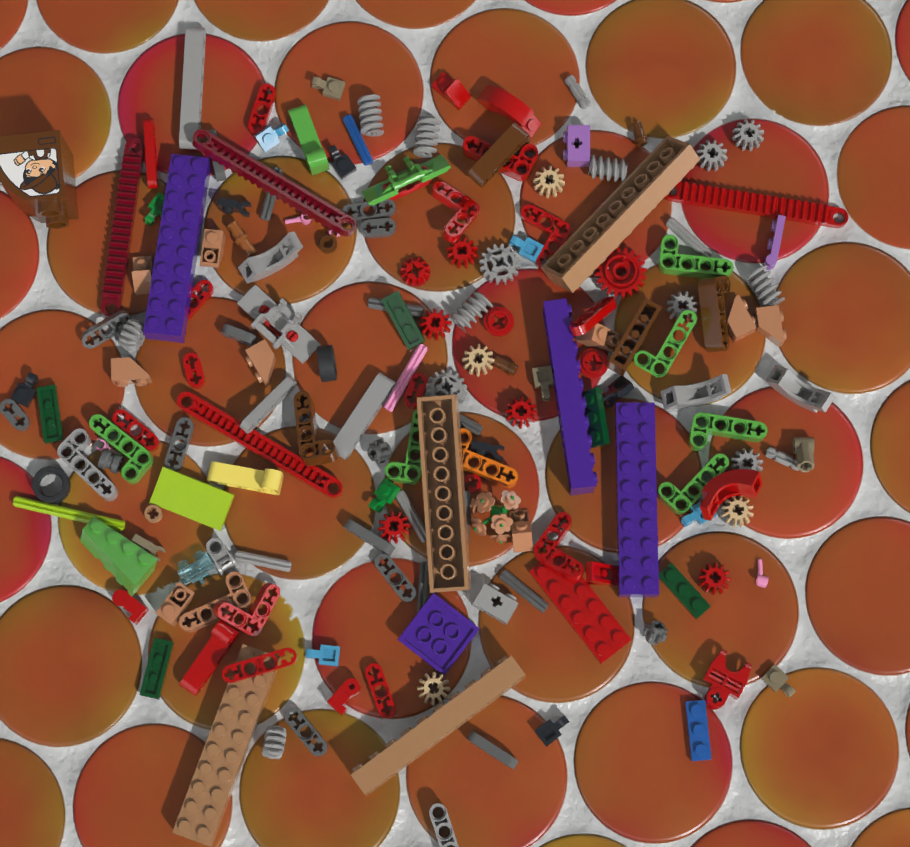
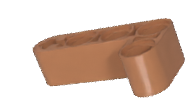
[179,571,252,633]

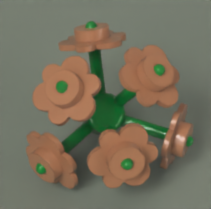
[470,490,521,543]

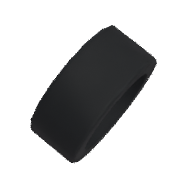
[317,345,337,382]
[32,466,71,504]

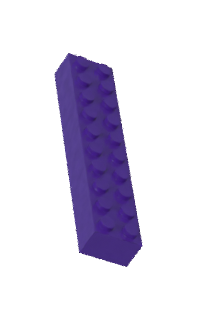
[143,154,211,343]
[542,298,598,496]
[615,402,659,597]

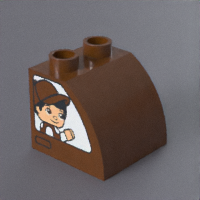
[0,130,79,229]

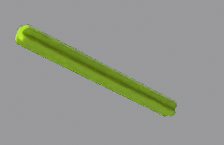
[13,496,125,532]

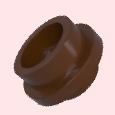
[318,235,337,254]

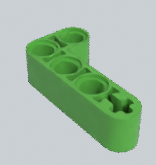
[288,104,330,176]
[658,235,734,278]
[634,310,697,377]
[385,410,422,485]
[688,412,768,451]
[89,414,153,484]
[657,454,729,515]

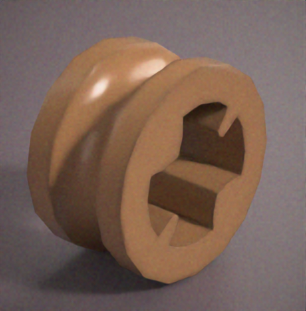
[144,505,163,523]

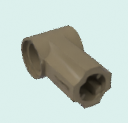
[793,437,815,472]

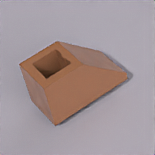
[200,229,226,268]
[727,295,757,342]
[754,305,787,347]
[575,323,621,352]
[245,339,276,386]
[111,357,152,387]
[509,509,533,553]
[155,582,195,627]

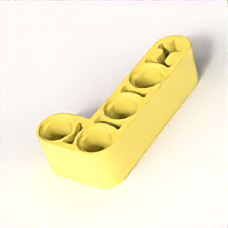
[206,462,284,495]

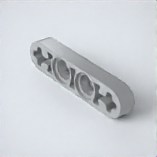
[240,376,297,434]

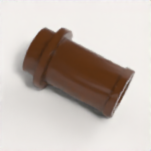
[630,121,648,147]
[493,356,518,376]

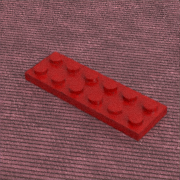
[529,548,632,664]

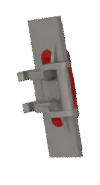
[237,285,321,364]

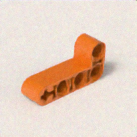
[460,428,518,488]

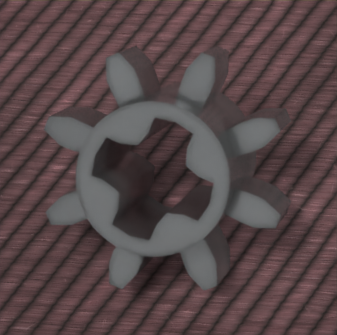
[367,439,391,464]
[643,620,668,645]

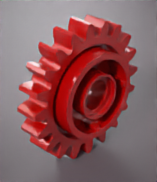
[594,247,647,299]

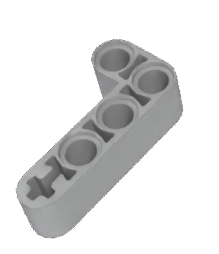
[57,428,118,501]

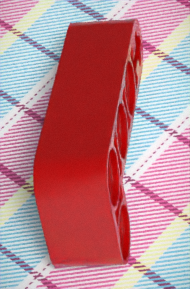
[463,136,538,182]
[179,620,239,696]

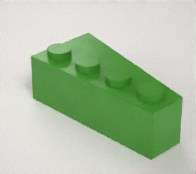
[80,517,157,597]

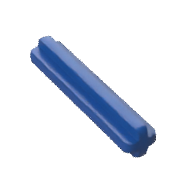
[343,115,373,166]

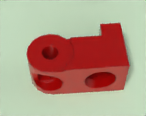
[112,589,149,625]
[327,678,361,716]

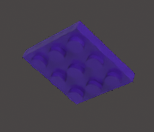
[397,593,480,676]

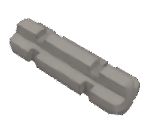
[565,75,591,109]
[765,447,800,471]

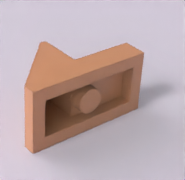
[132,256,153,295]

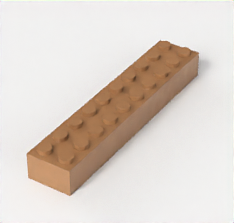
[541,136,700,293]
[417,395,472,593]
[172,644,282,847]
[351,655,526,796]

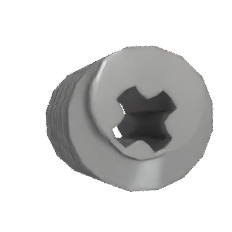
[357,94,384,137]
[413,116,441,158]
[588,155,628,182]
[747,266,785,307]
[451,292,494,333]

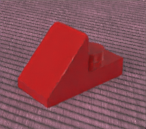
[431,72,471,110]
[586,561,618,586]

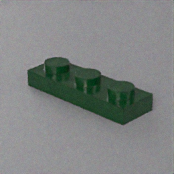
[381,290,425,350]
[37,385,64,444]
[582,387,610,448]
[659,563,711,620]
[140,637,174,700]

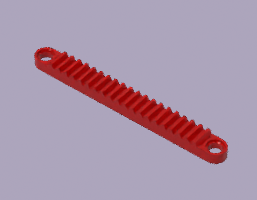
[664,182,849,228]
[177,392,343,499]

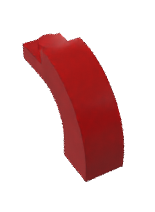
[477,85,542,138]
[700,469,763,521]

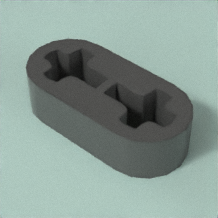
[360,218,396,238]
[220,324,257,346]
[0,399,31,432]

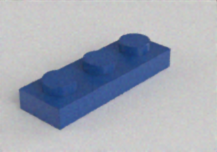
[685,700,712,761]

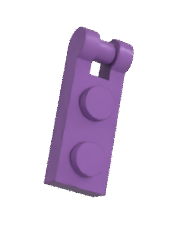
[764,215,786,270]

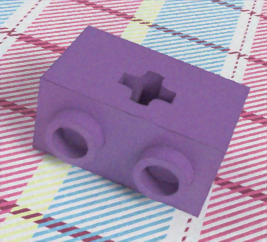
[563,125,590,167]

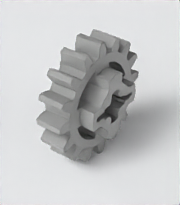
[479,244,520,285]
[426,370,467,404]

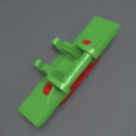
[361,154,451,206]

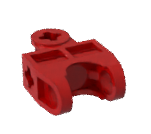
[702,649,752,710]

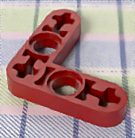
[431,181,480,242]
[521,204,571,272]
[533,512,584,581]
[213,582,280,636]

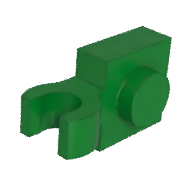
[144,192,165,226]
[368,478,401,513]

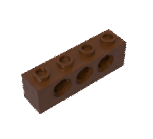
[606,298,662,376]

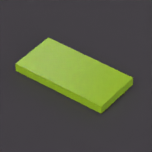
[149,466,235,531]

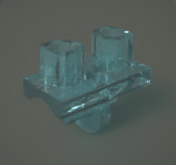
[177,551,216,585]

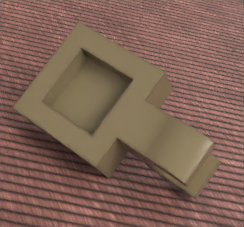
[312,77,346,101]
[532,366,554,402]
[132,534,166,562]
[761,664,796,698]

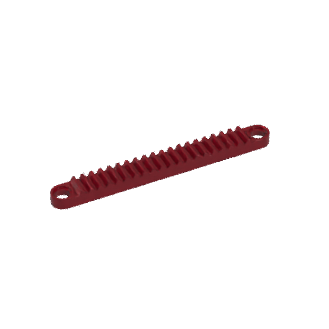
[192,129,356,237]
[101,137,145,318]

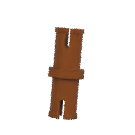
[227,221,258,258]

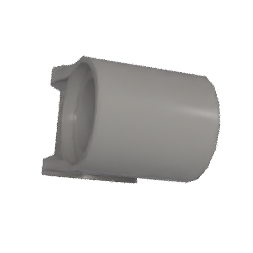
[206,538,239,576]

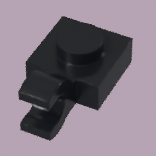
[328,145,357,180]
[218,198,252,217]
[10,372,39,408]
[602,376,635,408]
[471,440,505,461]
[535,715,569,747]

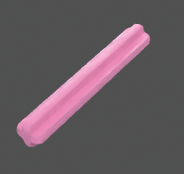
[384,344,428,412]

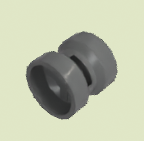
[98,449,124,474]

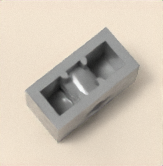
[473,583,518,625]

